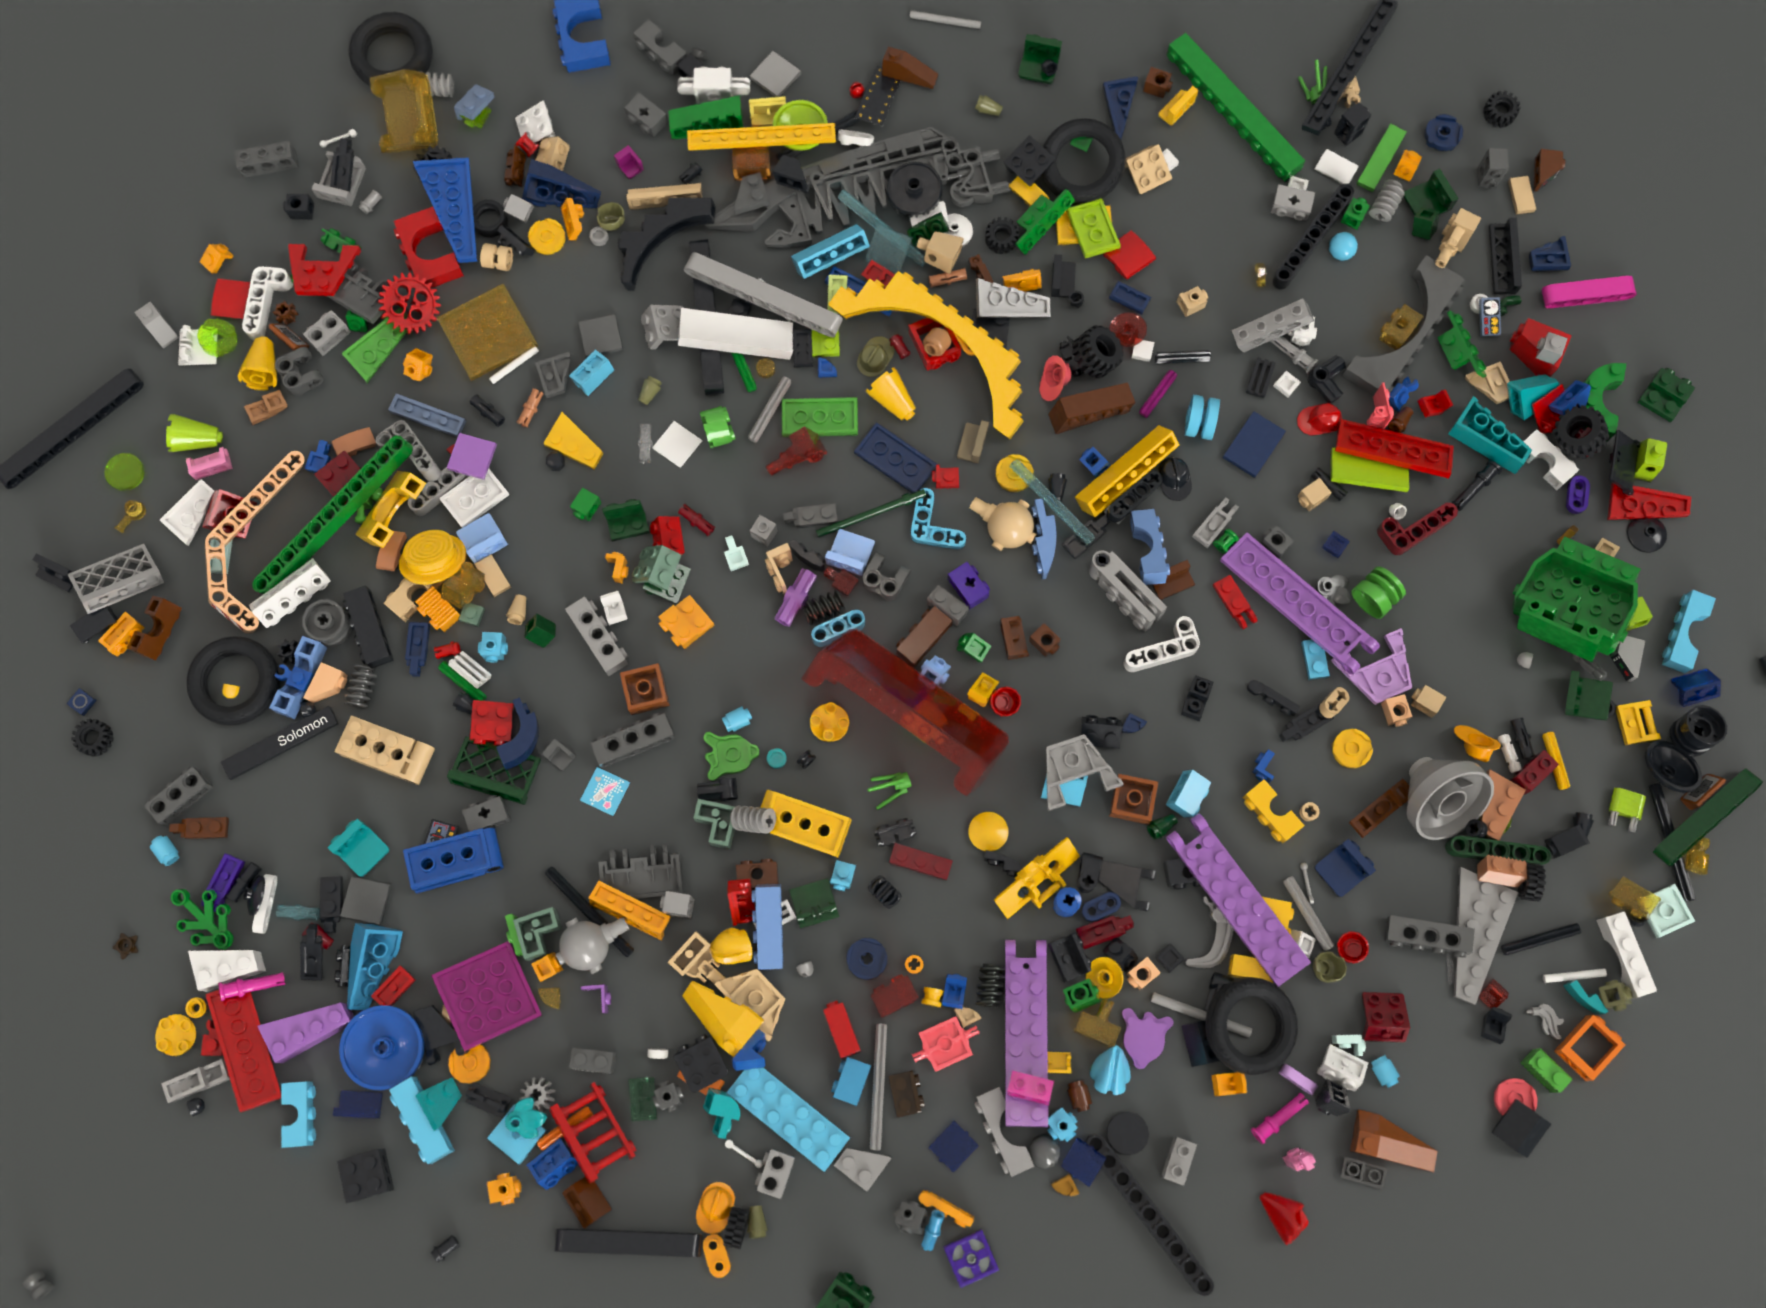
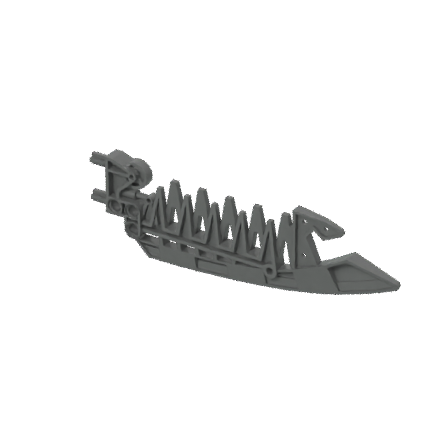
[705,127,1010,248]

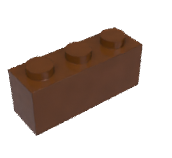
[896,606,953,668]

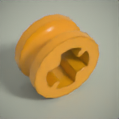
[905,955,924,974]

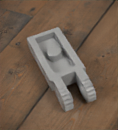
[1192,497,1239,549]

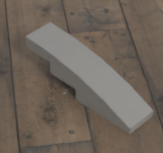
[161,1059,230,1103]

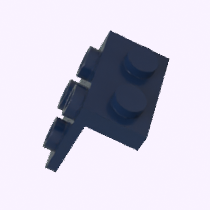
[1314,839,1376,897]

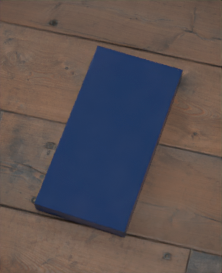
[854,422,938,493]

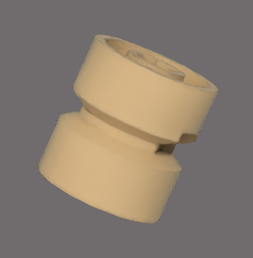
[480,243,513,271]

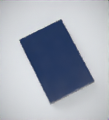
[1223,411,1286,478]

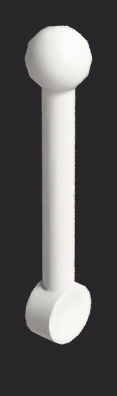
[320,129,357,148]
[725,1140,763,1168]

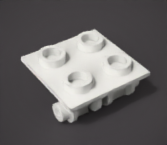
[515,100,555,143]
[178,325,218,366]

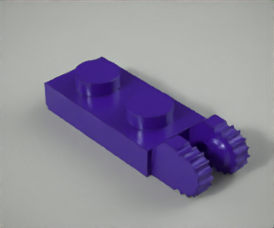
[201,853,245,912]

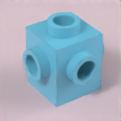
[478,632,508,663]
[1047,1107,1078,1142]

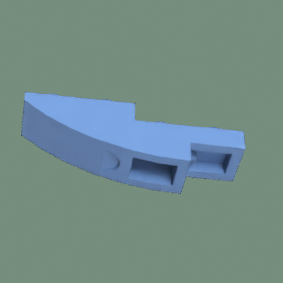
[1031,498,1056,579]

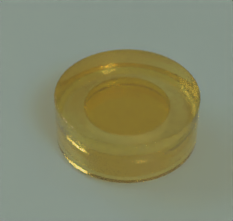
[756,358,775,378]

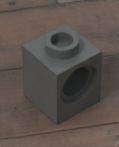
[1261,526,1294,559]

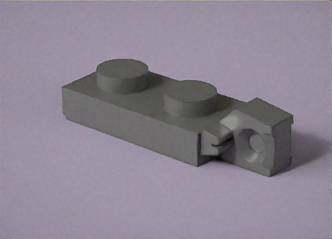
[783,503,838,528]

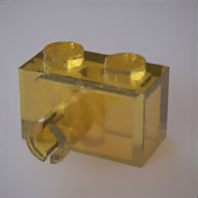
[441,562,485,609]
[1073,998,1121,1048]

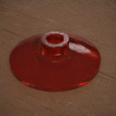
[1109,312,1147,347]

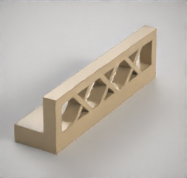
[626,183,702,210]

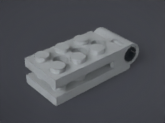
[1089,550,1167,632]

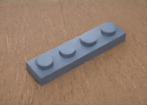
[388,394,466,437]

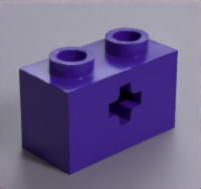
[947,562,990,610]

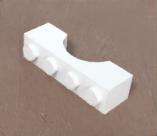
[1596,911,1657,998]

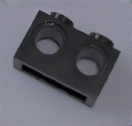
[1334,102,1371,146]

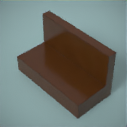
[1152,560,1195,600]
[562,1177,612,1229]

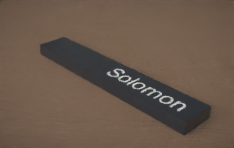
[221,706,339,780]

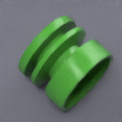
[1351,566,1406,619]

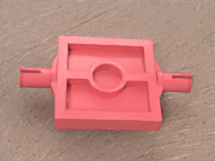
[912,1016,979,1072]

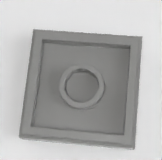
[750,51,801,97]

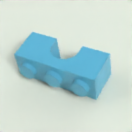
[281,1081,316,1148]

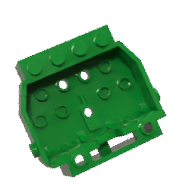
[1513,536,1641,662]

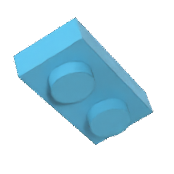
[1301,639,1330,680]

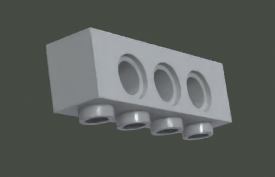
[1232,298,1314,353]
[565,596,629,676]

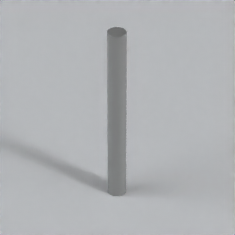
[910,11,981,29]

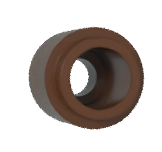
[1067,1080,1093,1112]

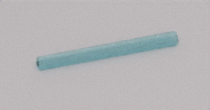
[838,190,926,266]
[1010,459,1095,545]

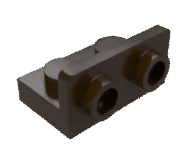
[889,1070,925,1118]

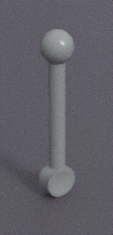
[1300,862,1314,904]

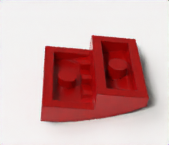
[1103,230,1156,279]
[211,279,251,319]

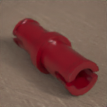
[678,503,715,536]

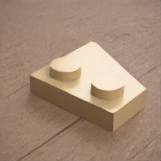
[1465,361,1510,404]

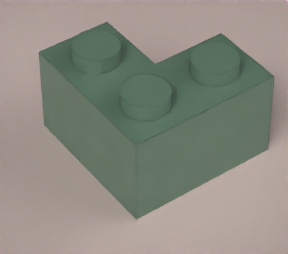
[693,799,735,850]
[513,907,562,961]

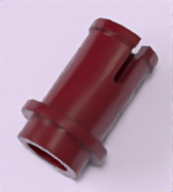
[889,334,911,359]

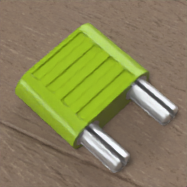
[1608,788,1646,832]

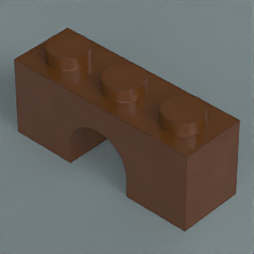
[127,596,182,661]

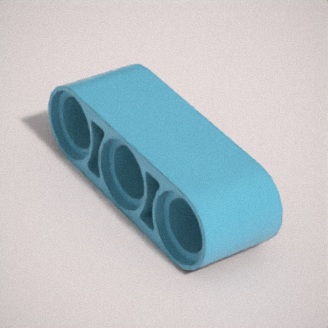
[811,610,865,647]

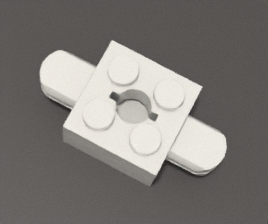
[677,67,750,104]

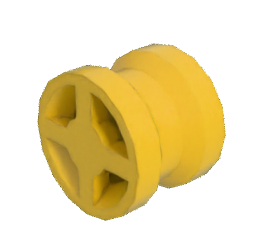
[921,987,944,1007]

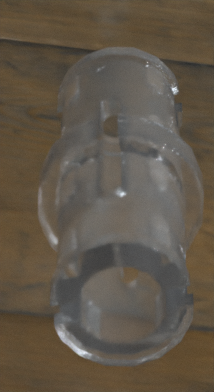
[638,424,653,464]

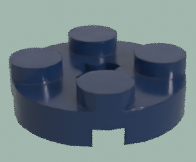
[1424,114,1463,151]
[847,938,887,980]

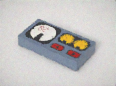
[1479,297,1501,337]

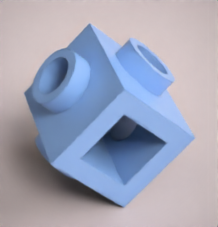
[918,655,951,690]

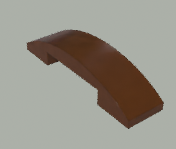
[1349,778,1409,838]

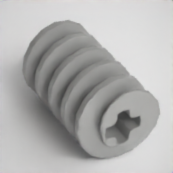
[413,71,454,98]
[1368,180,1405,222]
[730,805,776,834]

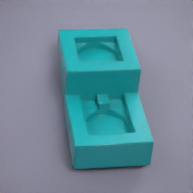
[1563,980,1608,1015]

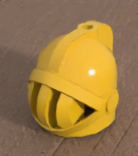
[710,928,752,965]

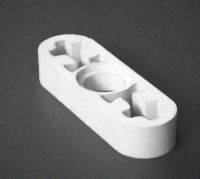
[252,874,277,934]

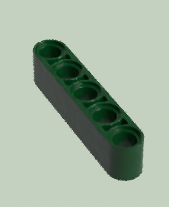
[1445,836,1551,865]

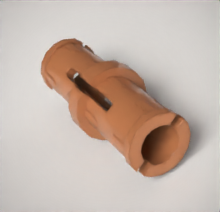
[928,268,967,288]
[517,388,544,428]

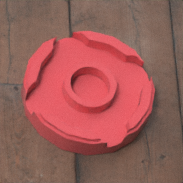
[1494,1078,1538,1116]

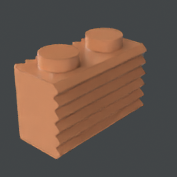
[1477,854,1527,888]

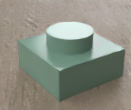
[459,602,485,627]

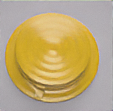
[399,530,467,584]

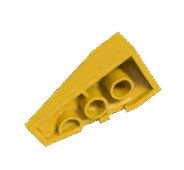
[682,981,764,1058]

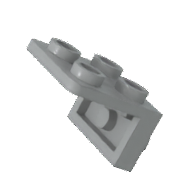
[641,305,684,349]

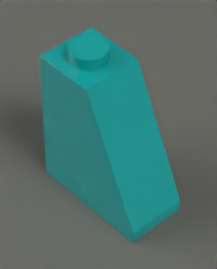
[1507,374,1559,420]

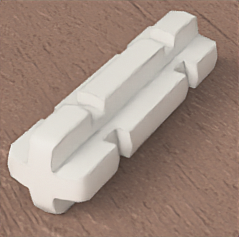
[1498,734,1522,773]

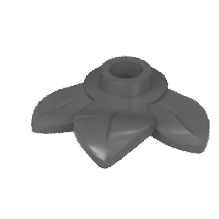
[1316,574,1351,606]

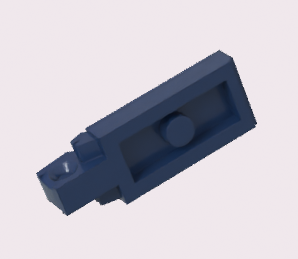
[405,622,430,677]

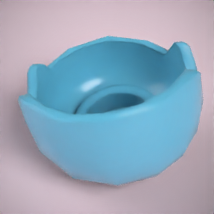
[1329,232,1358,261]

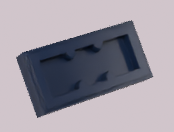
[1109,281,1151,315]

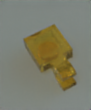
[1685,837,1710,875]

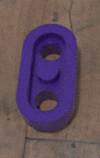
[1566,475,1590,514]

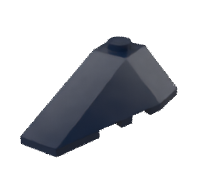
[522,159,601,208]

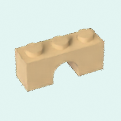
[384,578,445,623]

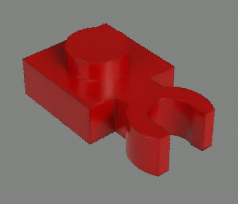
[201,1020,223,1056]

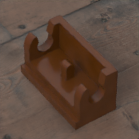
[1000,616,1029,660]

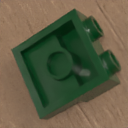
[1637,368,1695,423]
[816,1272,875,1308]

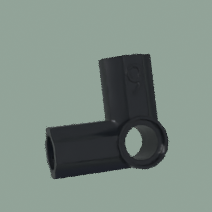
[1308,355,1346,404]

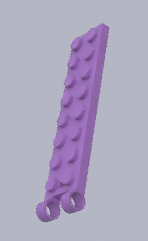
[1220,533,1380,675]
[1166,813,1311,987]
[1005,940,1048,1127]

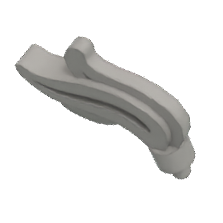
[1526,1004,1564,1040]

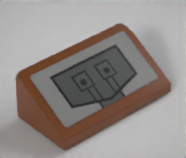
[268,324,309,351]
[1680,774,1726,810]

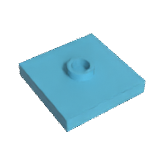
[487,1104,547,1165]

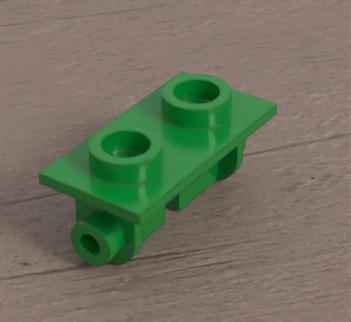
[321,228,362,254]

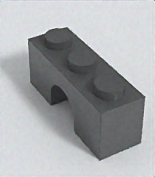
[633,19,687,76]

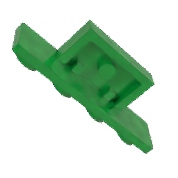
[1016,189,1075,255]
[1437,310,1487,378]

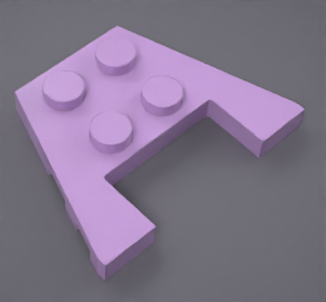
[1331,628,1412,705]

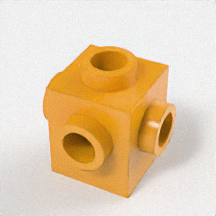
[403,348,433,381]
[487,1173,522,1205]

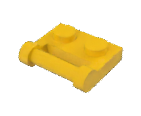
[1616,700,1661,745]

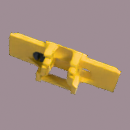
[994,837,1080,919]

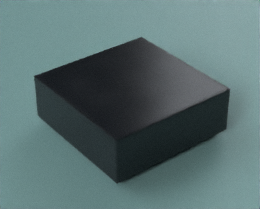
[1155,944,1185,973]

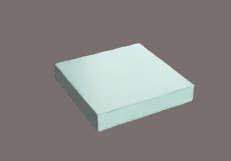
[1637,884,1695,938]

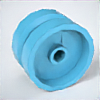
[1184,394,1220,440]

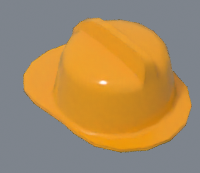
[1454,725,1501,762]
[696,1182,735,1234]

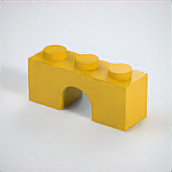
[1242,779,1305,844]

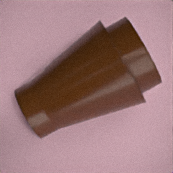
[1388,406,1414,433]

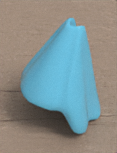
[1090,1045,1131,1095]

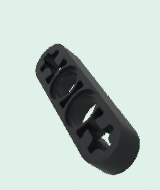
[1106,470,1163,522]

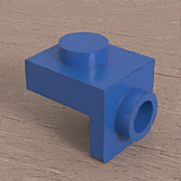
[1252,749,1275,783]
[942,974,967,1009]

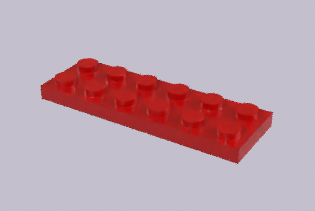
[1335,419,1454,479]
[205,990,281,1113]

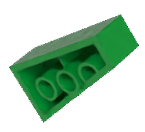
[669,95,744,139]

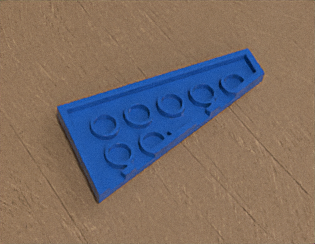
[413,158,478,263]

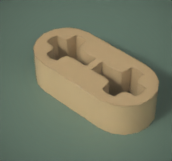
[1319,687,1349,718]

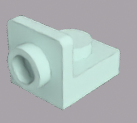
[1332,1035,1365,1056]

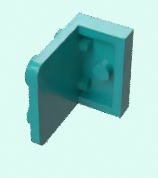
[327,819,390,877]

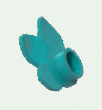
[505,1097,547,1139]

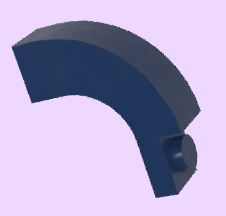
[496,697,539,770]

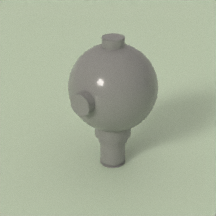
[555,917,629,974]

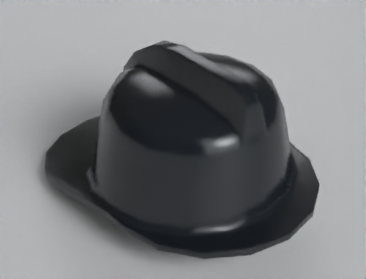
[1158,457,1192,501]

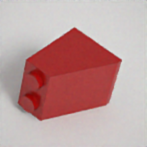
[1510,318,1572,377]

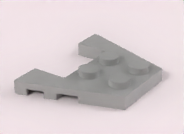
[1046,734,1124,811]

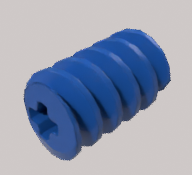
[1053,887,1082,917]

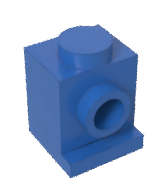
[1079,446,1111,478]

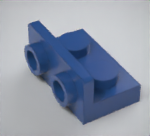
[527,1138,579,1190]

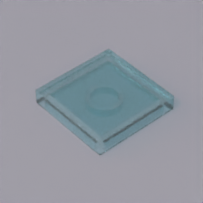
[865,224,913,273]

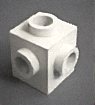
[1288,317,1317,346]

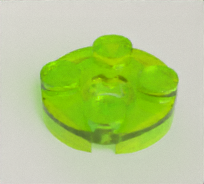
[197,319,237,357]

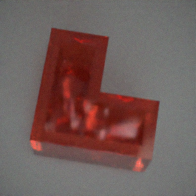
[871,974,919,1018]

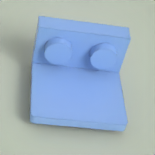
[456,513,508,564]
[825,529,875,576]

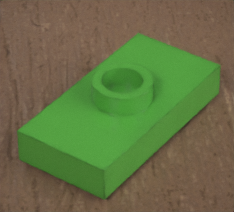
[505,914,523,956]

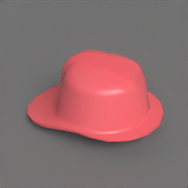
[1039,356,1072,401]

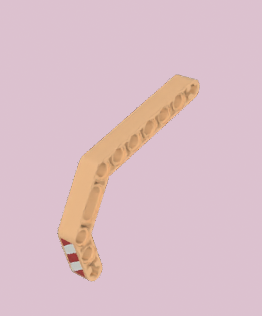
[205,451,304,634]

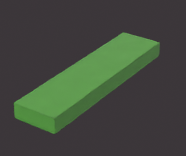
[1357,124,1407,192]

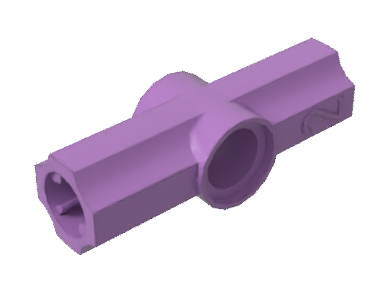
[775,568,817,627]

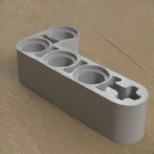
[376,420,441,482]

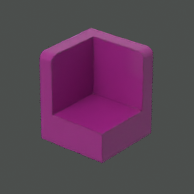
[614,145,644,179]

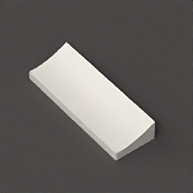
[678,308,793,360]

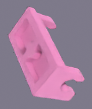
[186,447,233,480]

